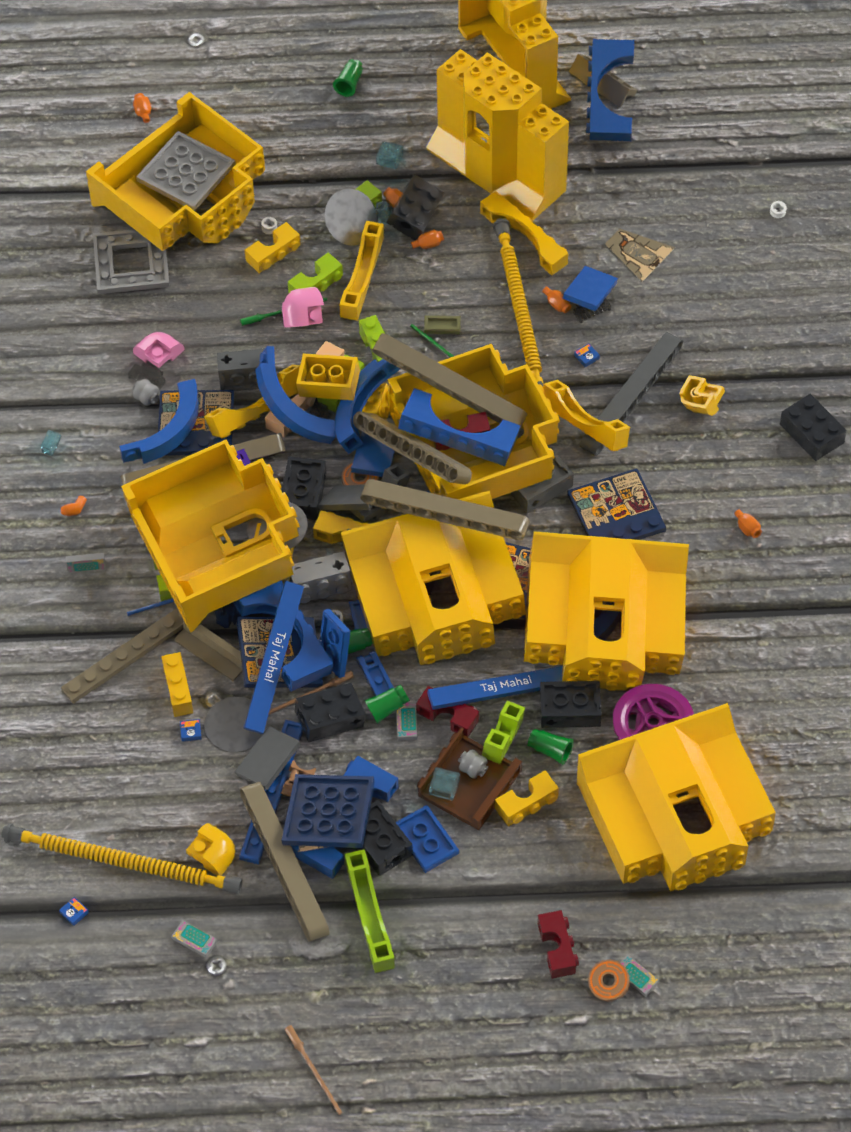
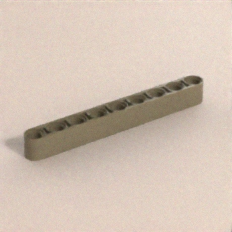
[372,334,527,428]
[353,411,472,485]
[120,433,286,485]
[360,479,530,540]
[240,782,329,942]

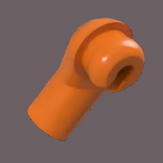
[61,496,87,516]

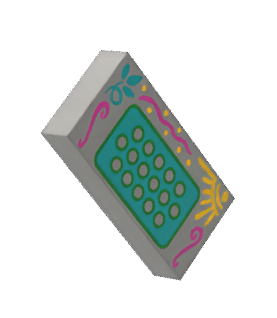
[66,553,106,572]
[396,702,417,741]
[171,920,218,958]
[620,955,659,997]

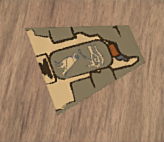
[605,229,675,282]

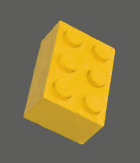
[296,354,360,401]

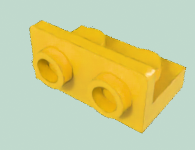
[362,383,389,421]

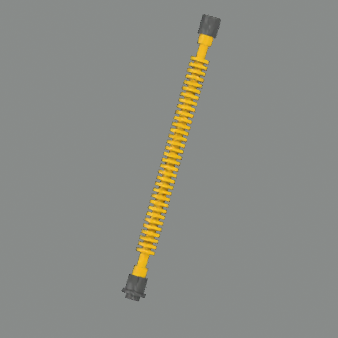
[493,218,544,387]
[2,823,243,894]

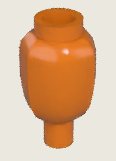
[133,93,151,123]
[383,187,402,208]
[411,230,444,249]
[542,286,572,313]
[734,509,762,538]

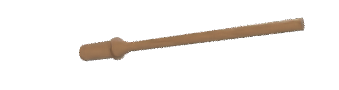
[269,670,354,715]
[284,1025,342,1115]

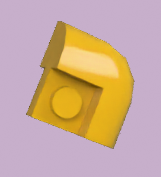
[679,375,725,416]
[186,823,235,876]

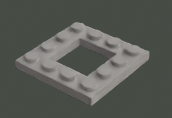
[93,229,170,294]

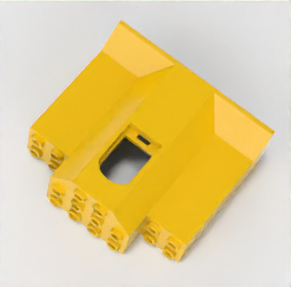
[458,0,571,109]
[426,49,569,221]
[86,92,265,251]
[388,344,560,499]
[121,439,300,633]
[341,491,526,665]
[524,531,689,691]
[577,703,776,891]

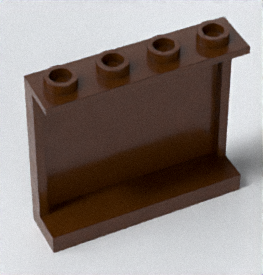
[417,727,522,831]

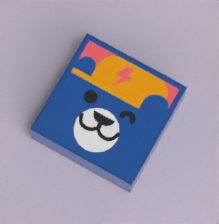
[574,343,600,367]
[180,719,202,742]
[59,897,89,926]

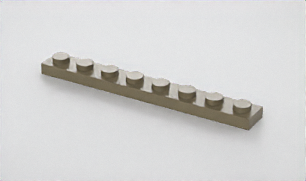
[61,608,183,704]

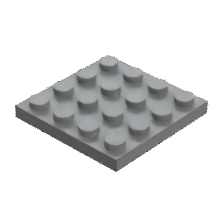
[136,131,236,211]

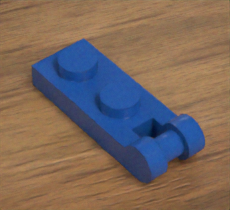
[356,651,394,696]

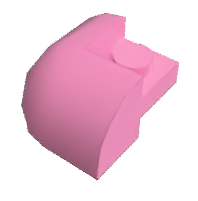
[282,287,324,327]
[133,332,185,368]

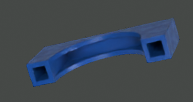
[586,39,634,141]
[398,388,521,466]
[233,581,334,692]
[291,756,399,879]

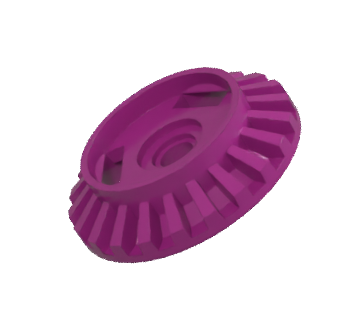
[613,684,694,740]

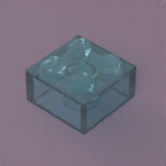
[376,141,404,169]
[429,767,460,800]

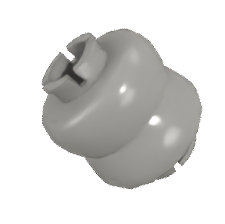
[132,379,160,406]
[458,749,488,779]

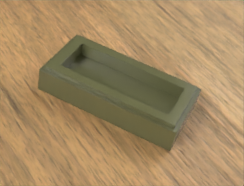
[424,315,461,335]

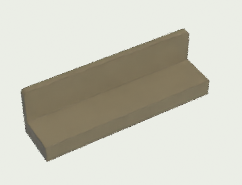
[569,54,637,107]
[174,620,243,681]

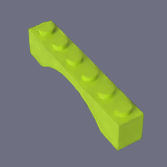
[345,849,395,973]

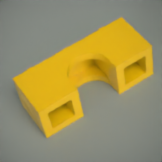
[245,222,301,273]
[161,652,194,717]
[495,770,559,827]

